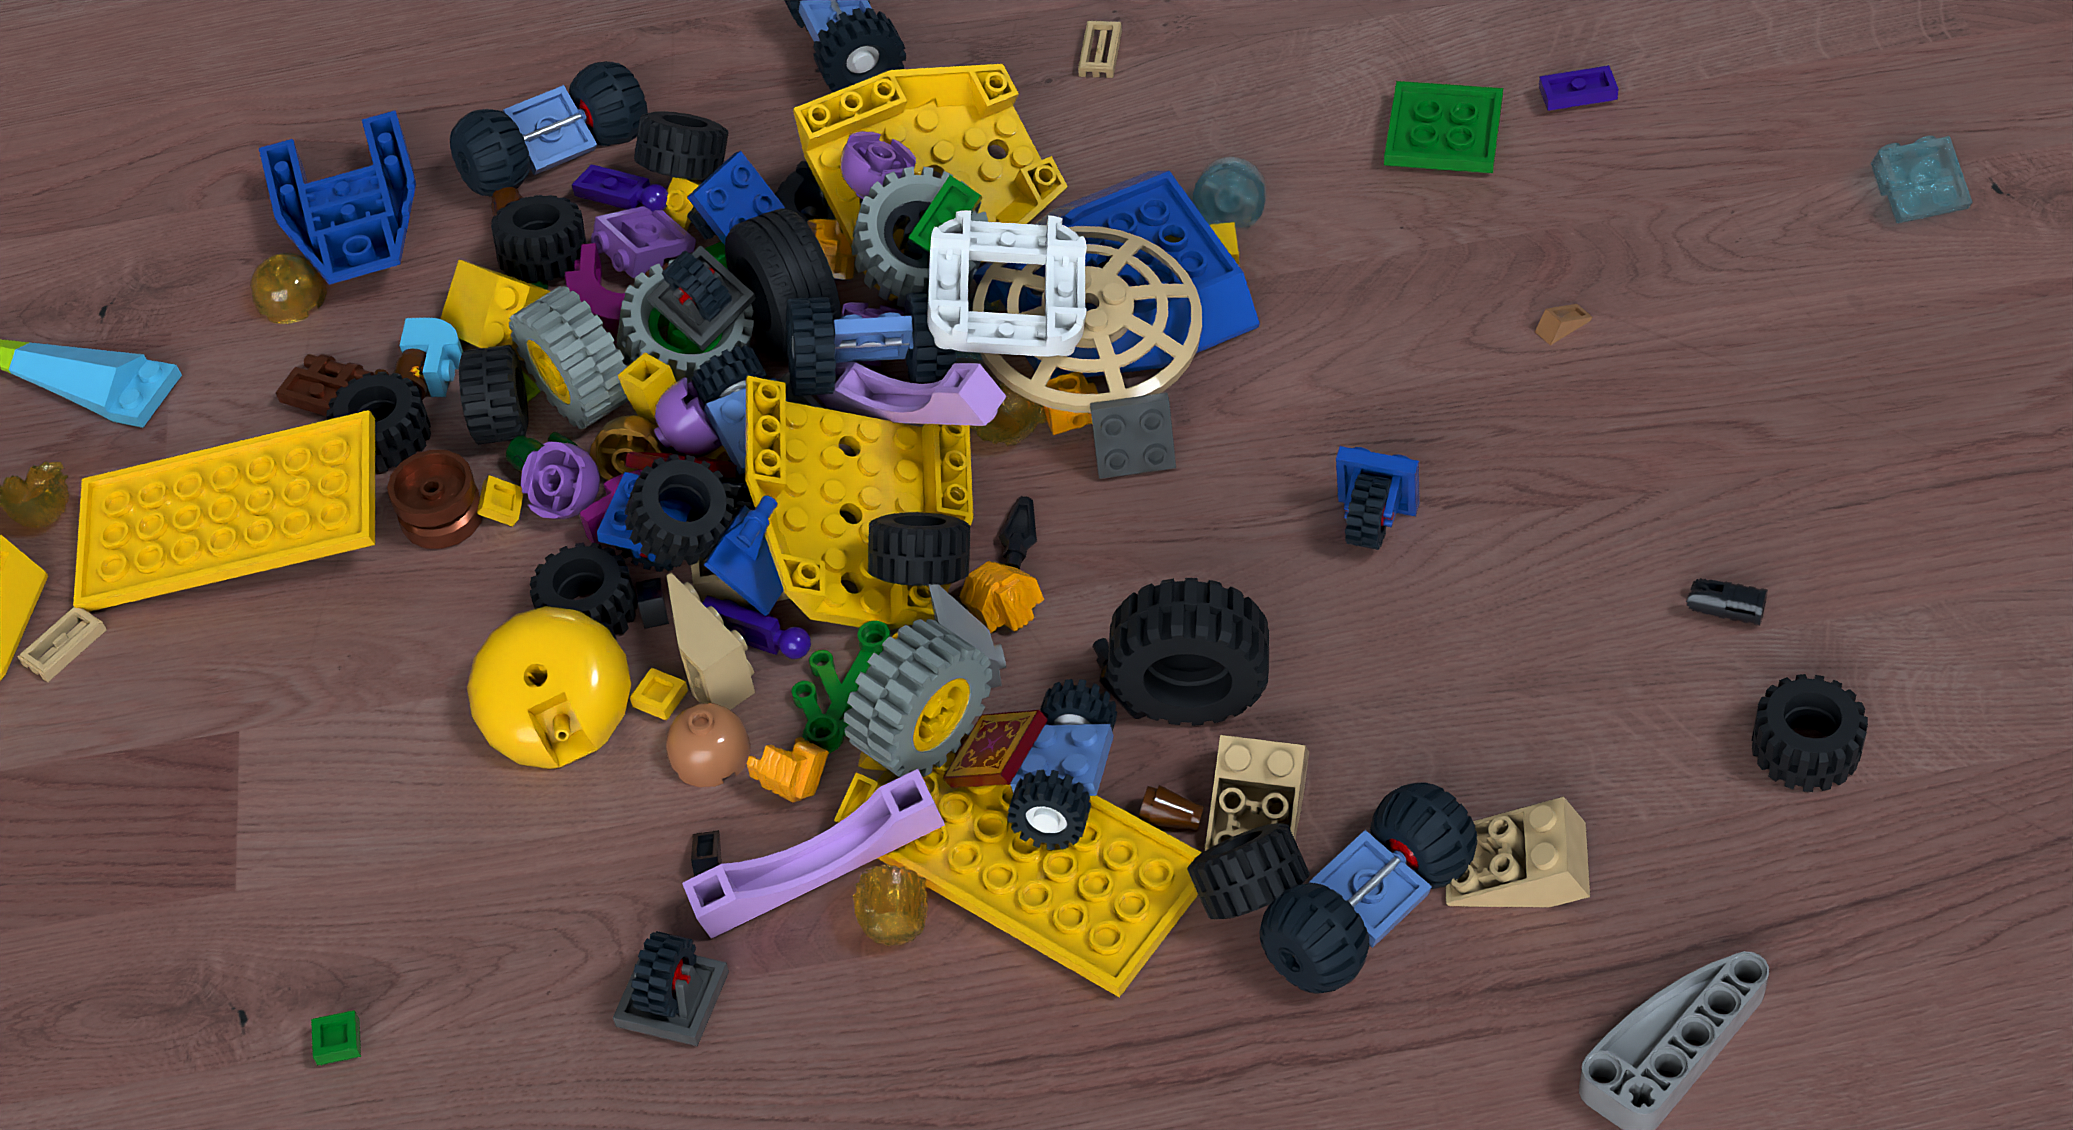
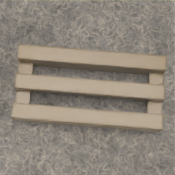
[1078,21,1122,78]
[17,607,107,682]

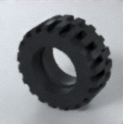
[1108,578,1269,726]

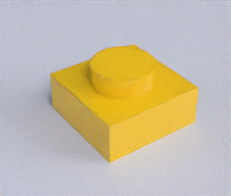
[477,475,524,527]
[630,667,688,721]

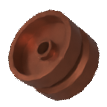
[387,450,483,549]

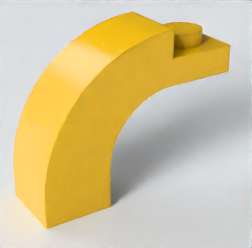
[617,352,730,461]

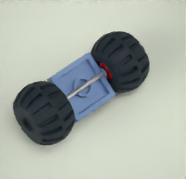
[450,61,648,197]
[1259,782,1477,994]

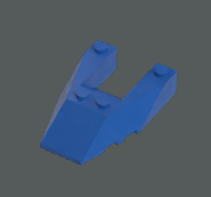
[259,110,416,285]

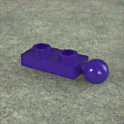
[572,164,668,212]
[702,595,811,659]

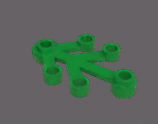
[791,621,890,753]

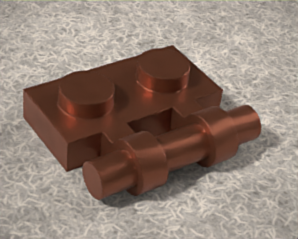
[275,354,374,416]

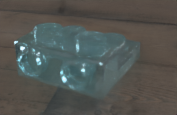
[1871,136,1973,223]

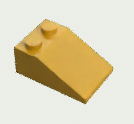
[440,259,551,361]

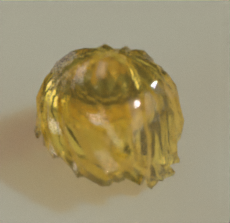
[970,380,1047,446]
[0,461,70,528]
[852,864,928,946]

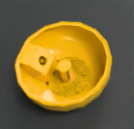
[467,606,631,769]

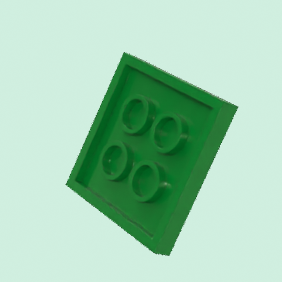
[1384,81,1503,173]

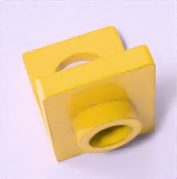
[663,177,702,231]

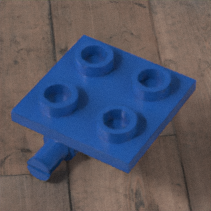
[704,495,784,616]

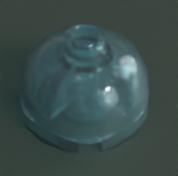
[1193,156,1267,229]

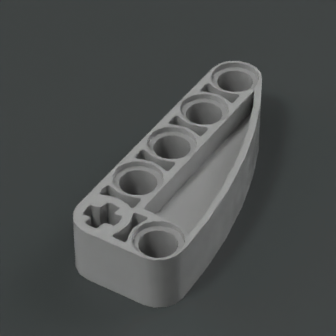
[1579,951,1769,1130]

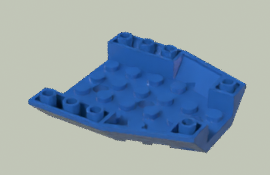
[973,171,1260,380]

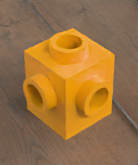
[1040,372,1098,436]

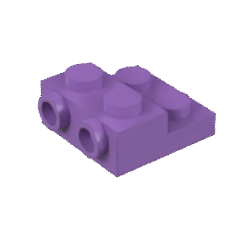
[591,206,696,278]

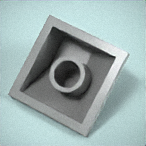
[929,584,1006,688]

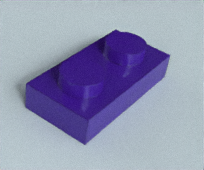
[1539,65,1619,111]

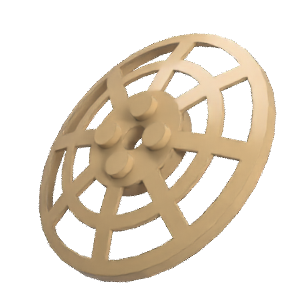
[973,226,1202,413]

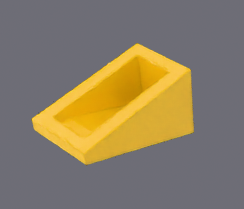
[834,772,884,823]

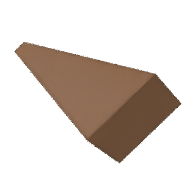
[1535,304,1592,345]

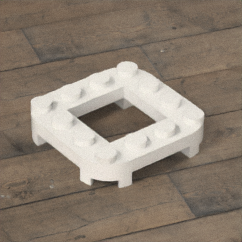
[927,210,1087,357]

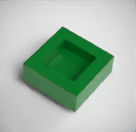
[311,1010,361,1066]

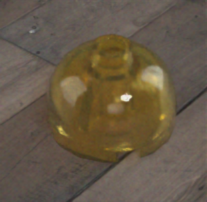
[250,253,327,324]

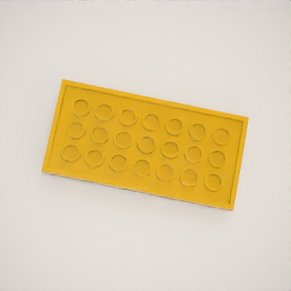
[73,410,375,612]
[877,733,1202,998]

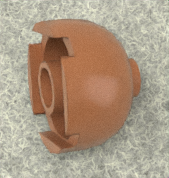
[666,703,751,787]

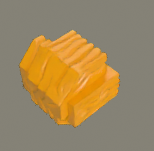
[807,219,855,279]
[960,561,1045,634]
[746,737,829,803]

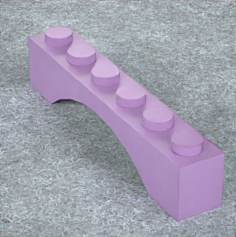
[817,362,1006,426]
[682,769,945,939]

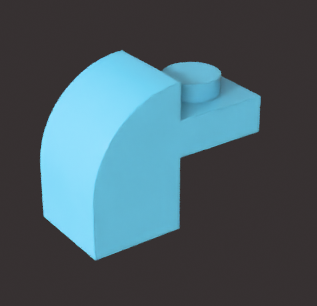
[399,318,463,397]

